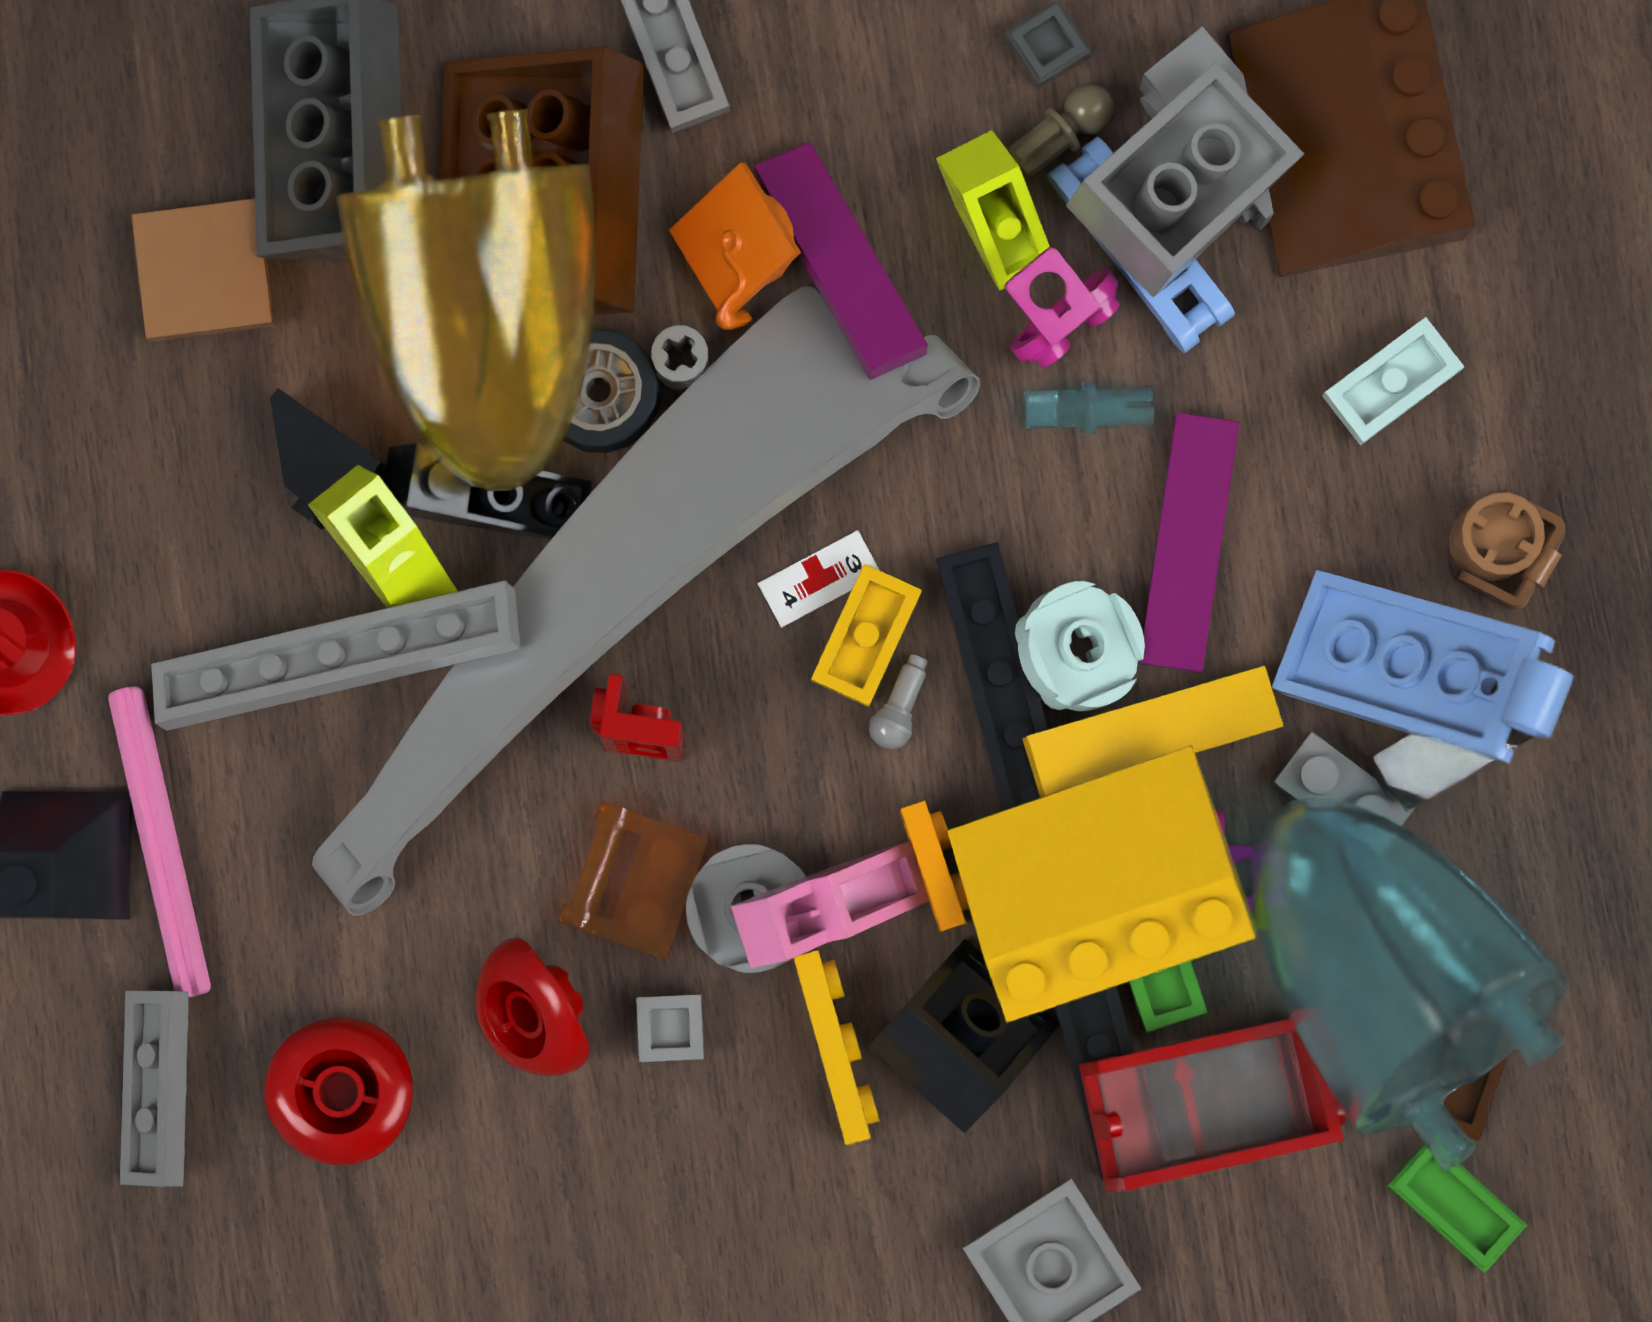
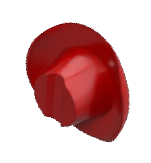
[0,570,76,716]
[475,938,590,1076]
[264,1017,413,1166]

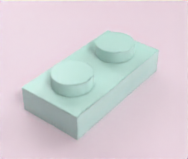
[1322,317,1464,446]

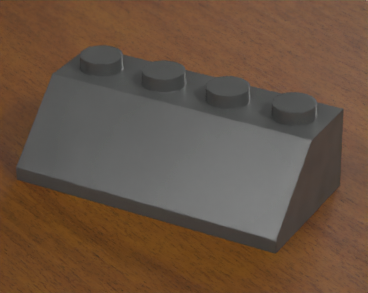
[250,0,406,261]

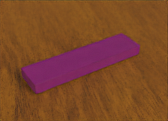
[753,142,928,380]
[1138,412,1240,674]

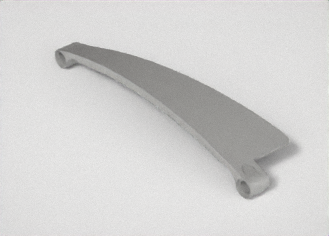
[312,286,980,916]

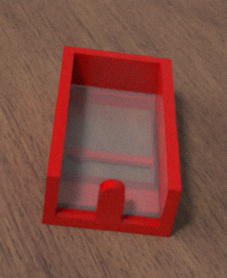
[1078,1013,1346,1192]

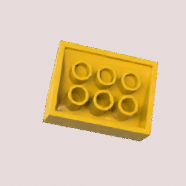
[947,745,1257,1022]

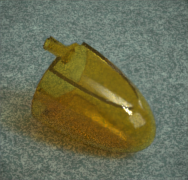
[336,109,596,492]

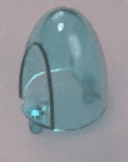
[1250,798,1568,1171]

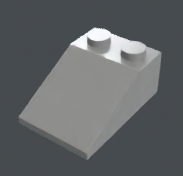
[1066,62,1304,298]

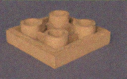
[131,199,275,342]

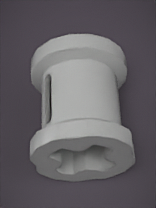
[651,325,710,391]

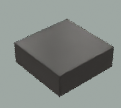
[1004,0,1092,89]

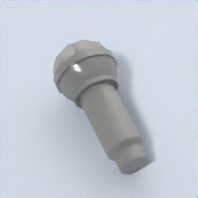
[869,654,928,749]

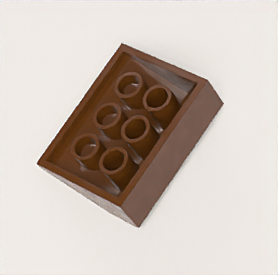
[1227,0,1475,277]
[433,46,644,316]

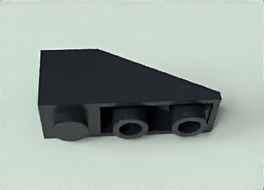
[383,443,592,540]

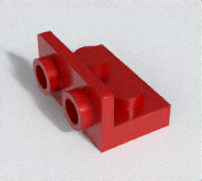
[590,673,685,762]

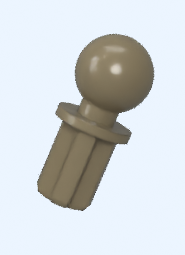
[1009,83,1114,176]

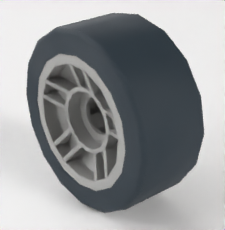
[538,328,660,453]

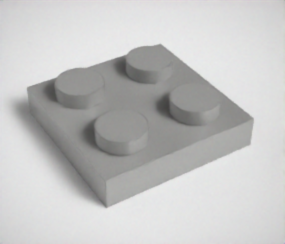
[962,1178,1141,1322]

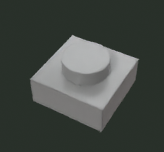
[636,995,704,1062]

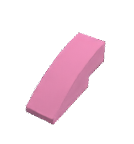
[731,841,929,968]

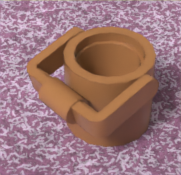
[1449,491,1566,610]

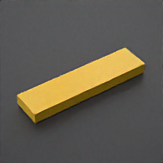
[1022,666,1284,797]

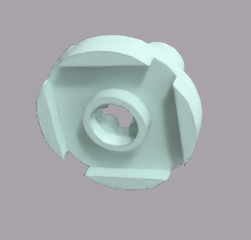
[1015,581,1145,712]

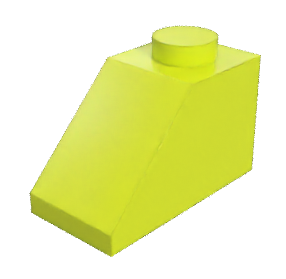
[936,130,1050,291]

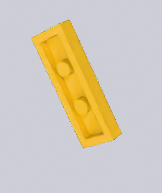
[794,950,879,1145]

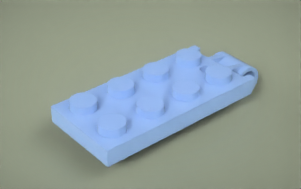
[1272,570,1574,764]

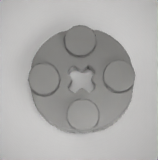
[686,844,806,973]

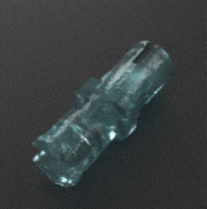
[1024,383,1154,434]

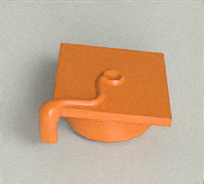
[669,162,801,330]

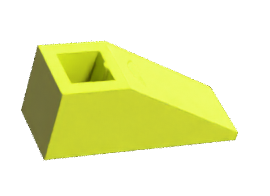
[308,465,458,608]

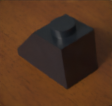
[270,388,386,530]

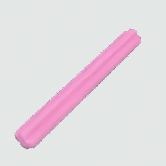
[108,686,211,998]

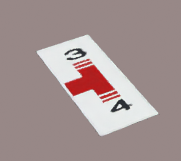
[757,530,879,628]

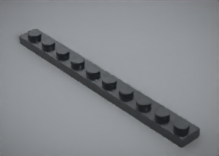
[936,542,1134,1180]

